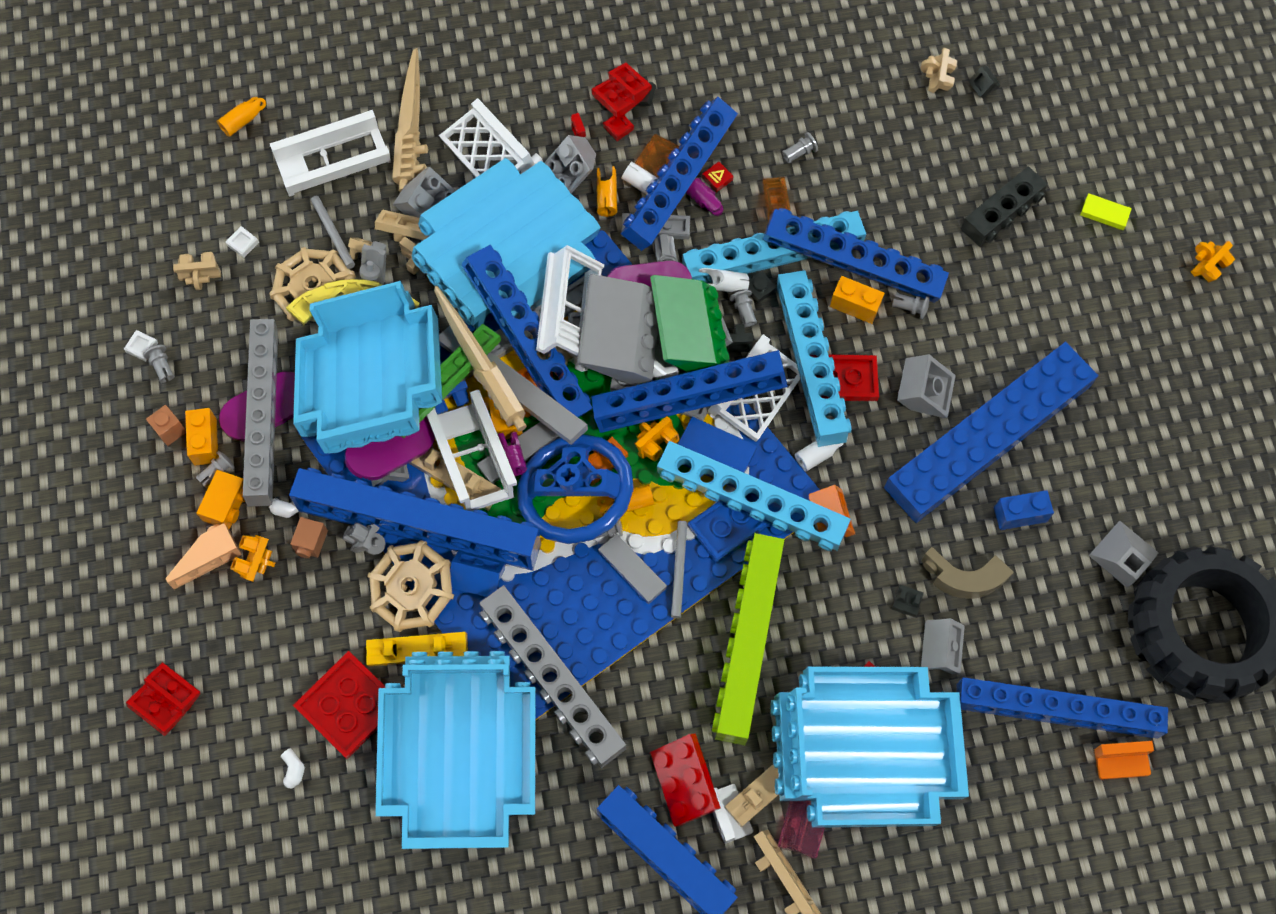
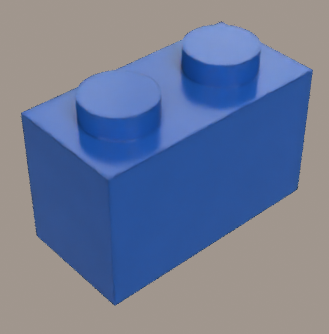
[994,490,1054,530]

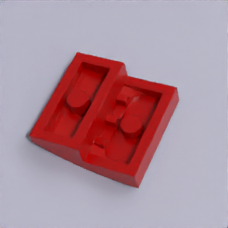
[591,63,652,119]
[126,662,200,736]

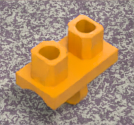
[1191,241,1235,282]
[635,416,679,462]
[230,535,276,582]

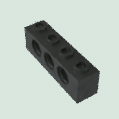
[961,166,1048,247]

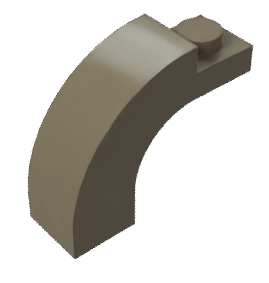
[921,547,1014,599]

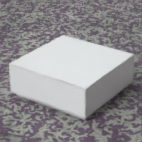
[226,226,259,258]
[124,330,158,362]

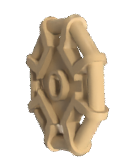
[269,247,356,322]
[367,540,454,632]

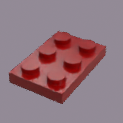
[810,355,879,401]
[650,733,721,827]

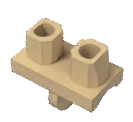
[921,48,957,93]
[173,252,221,290]

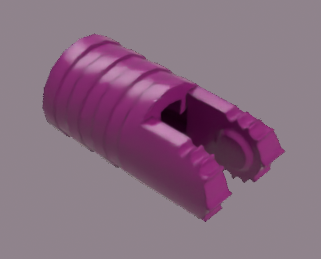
[686,178,724,217]
[497,432,527,476]

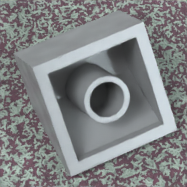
[897,354,956,418]

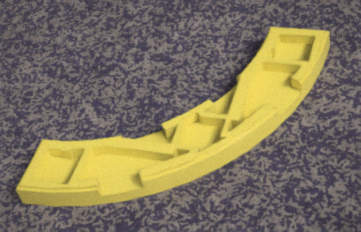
[286,279,420,325]

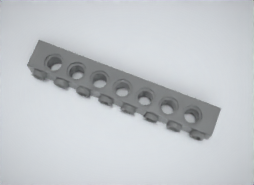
[243,319,278,507]
[479,585,626,768]

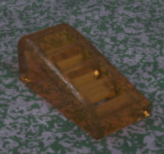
[762,177,791,222]

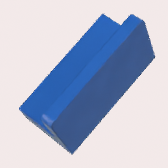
[450,551,506,597]

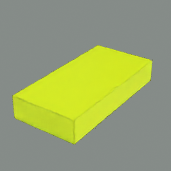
[1080,193,1132,230]

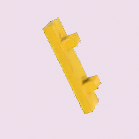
[366,632,468,667]

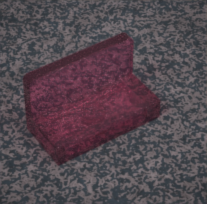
[778,801,825,859]

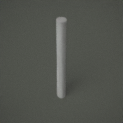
[311,196,355,269]
[671,521,687,618]

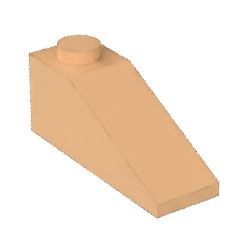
[165,523,242,589]

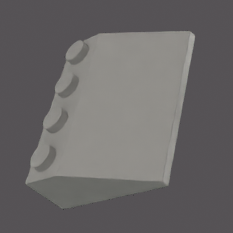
[577,274,658,386]

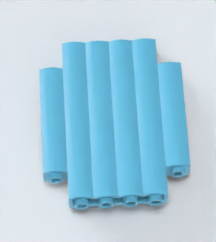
[412,158,601,329]
[293,281,442,453]
[376,651,536,849]
[770,667,969,828]

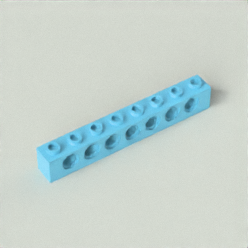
[682,211,866,284]
[777,270,851,447]
[657,441,851,551]

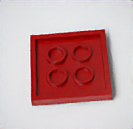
[293,651,385,759]

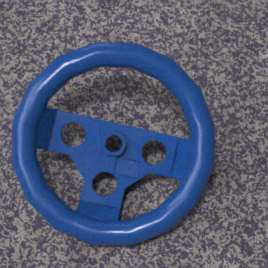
[517,434,634,544]

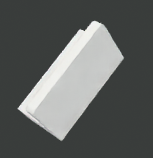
[712,784,753,844]

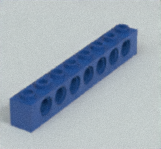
[621,97,738,251]
[762,208,949,303]
[461,244,593,418]
[591,350,788,433]
[956,677,1168,739]

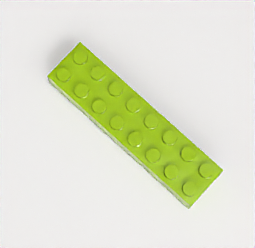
[711,533,785,746]

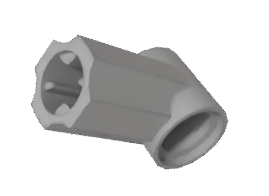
[654,234,678,262]

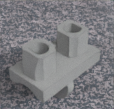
[359,241,386,285]
[342,522,386,555]

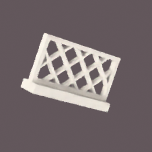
[439,98,535,177]
[708,334,800,442]

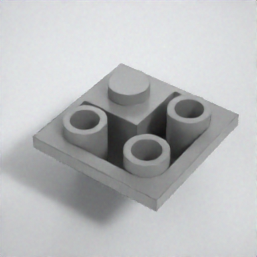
[544,135,596,194]
[393,167,455,218]
[1089,521,1159,588]

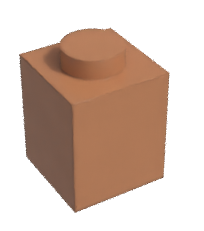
[146,405,186,447]
[290,517,328,558]

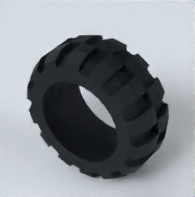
[1128,546,1276,703]

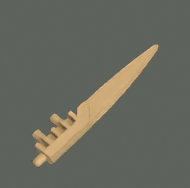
[392,48,428,192]
[434,286,527,431]

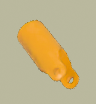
[217,97,266,137]
[597,166,617,217]
[597,484,655,516]

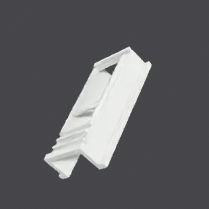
[270,110,391,197]
[536,245,604,372]
[427,390,517,511]

